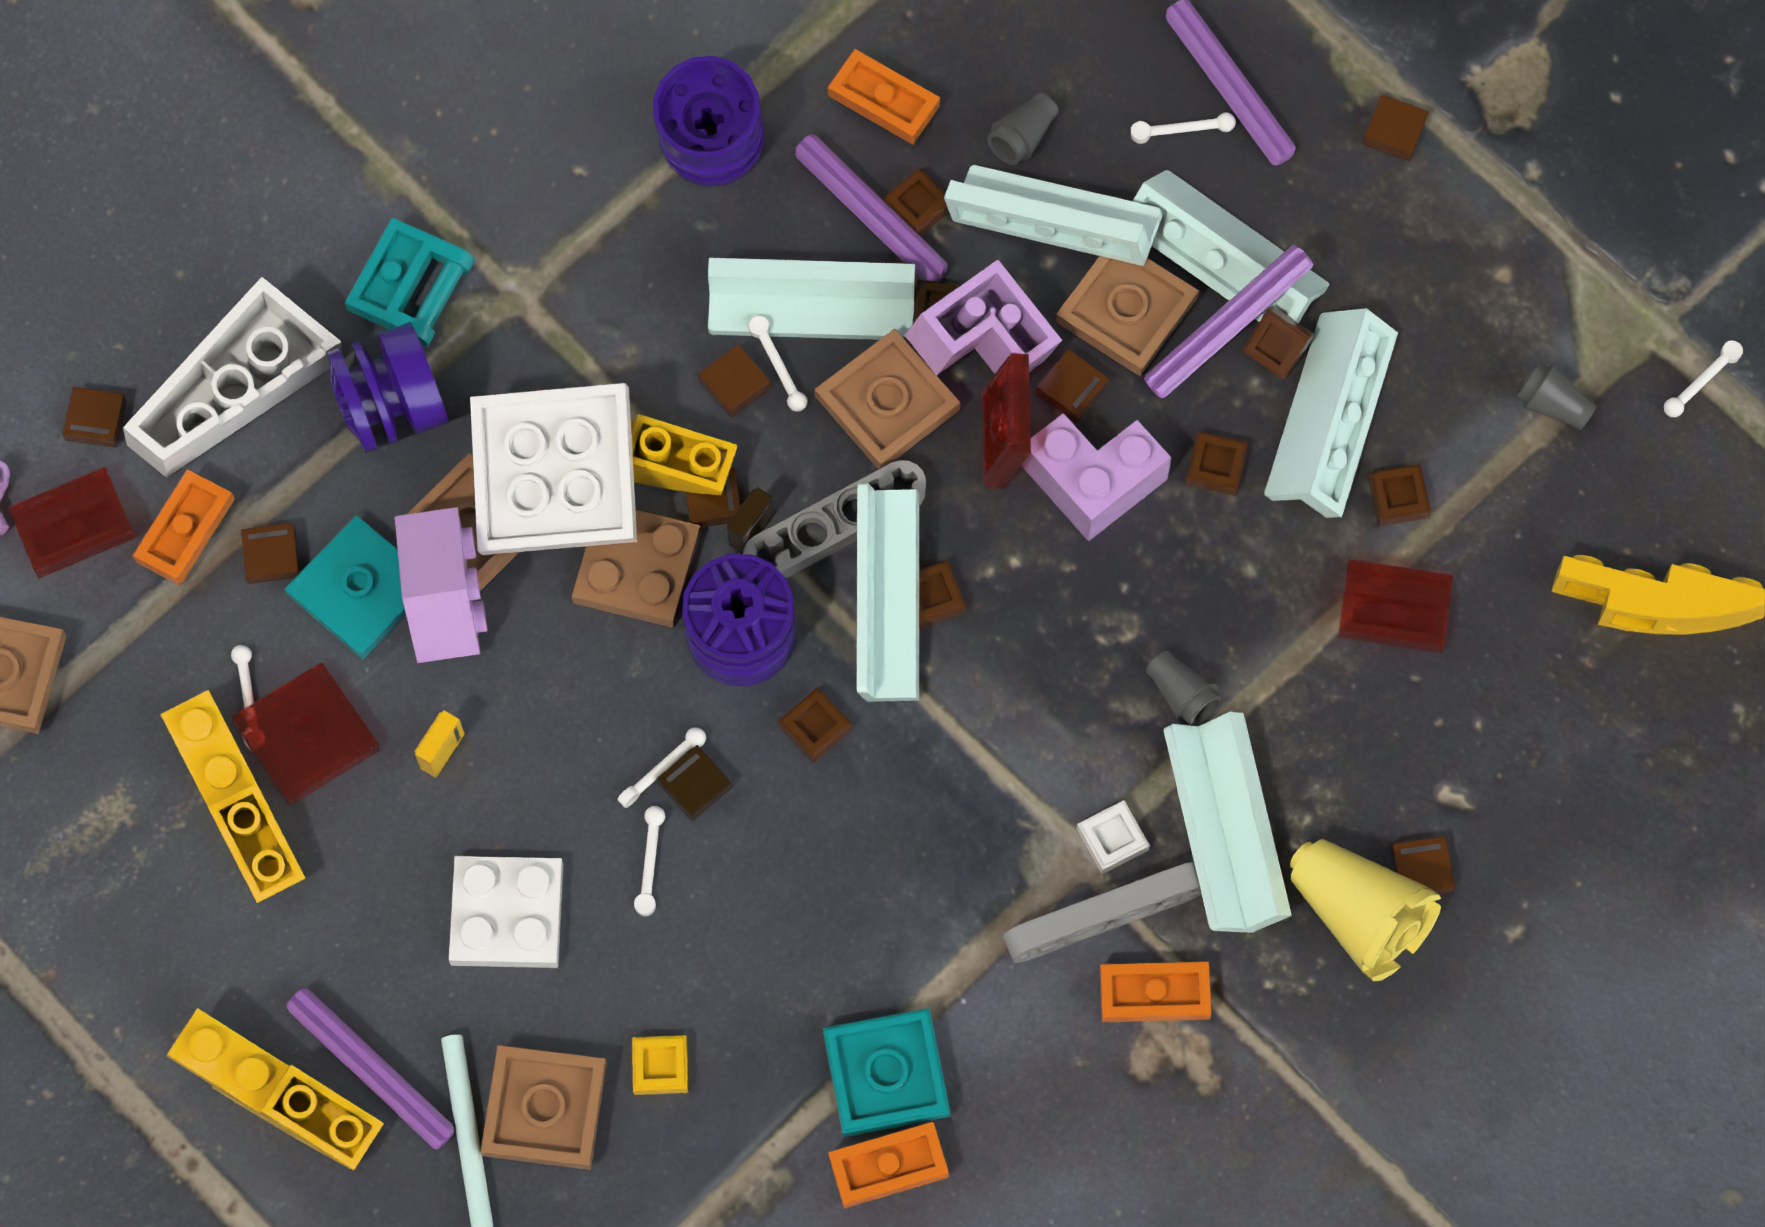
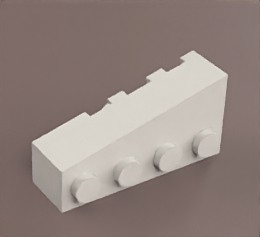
[123,277,342,478]

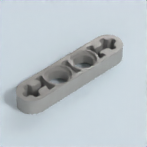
[743,460,926,578]
[1003,862,1201,963]

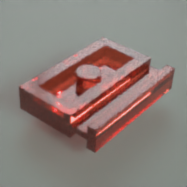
[8,467,136,579]
[1337,559,1453,653]

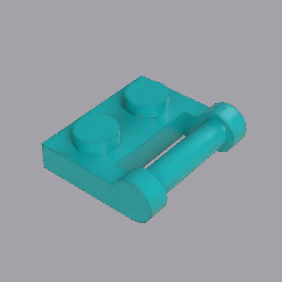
[345,218,475,348]

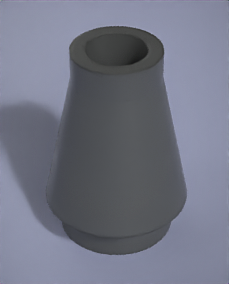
[987,93,1059,165]
[1516,361,1597,431]
[1146,651,1223,726]

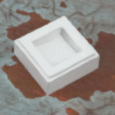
[1077,800,1150,874]

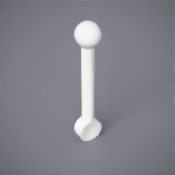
[1131,112,1236,144]
[749,315,808,412]
[1664,340,1743,418]
[231,645,266,751]
[618,727,706,808]
[634,806,665,916]

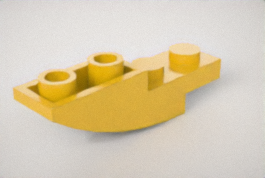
[538,390,738,495]
[1551,555,1765,635]
[160,690,306,903]
[167,1008,384,1171]

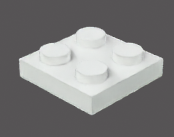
[449,856,563,968]

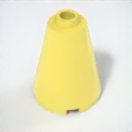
[1290,839,1441,981]

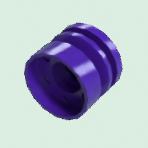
[653,56,765,186]
[327,322,449,453]
[682,554,796,686]

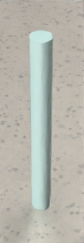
[441,1035,494,1227]

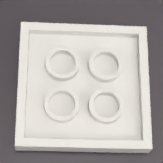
[470,383,637,555]

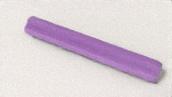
[1166,0,1296,166]
[795,134,948,282]
[1144,245,1313,398]
[286,987,455,1150]

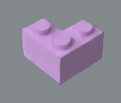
[905,260,1062,389]
[1022,413,1171,542]
[395,507,488,663]

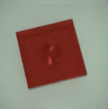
[982,353,1031,489]
[231,662,380,806]

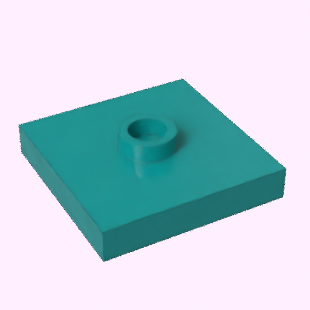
[284,515,406,660]
[823,1008,950,1137]

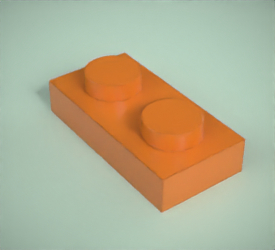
[828,49,940,145]
[132,469,235,586]
[1099,962,1211,1022]
[828,1122,949,1209]

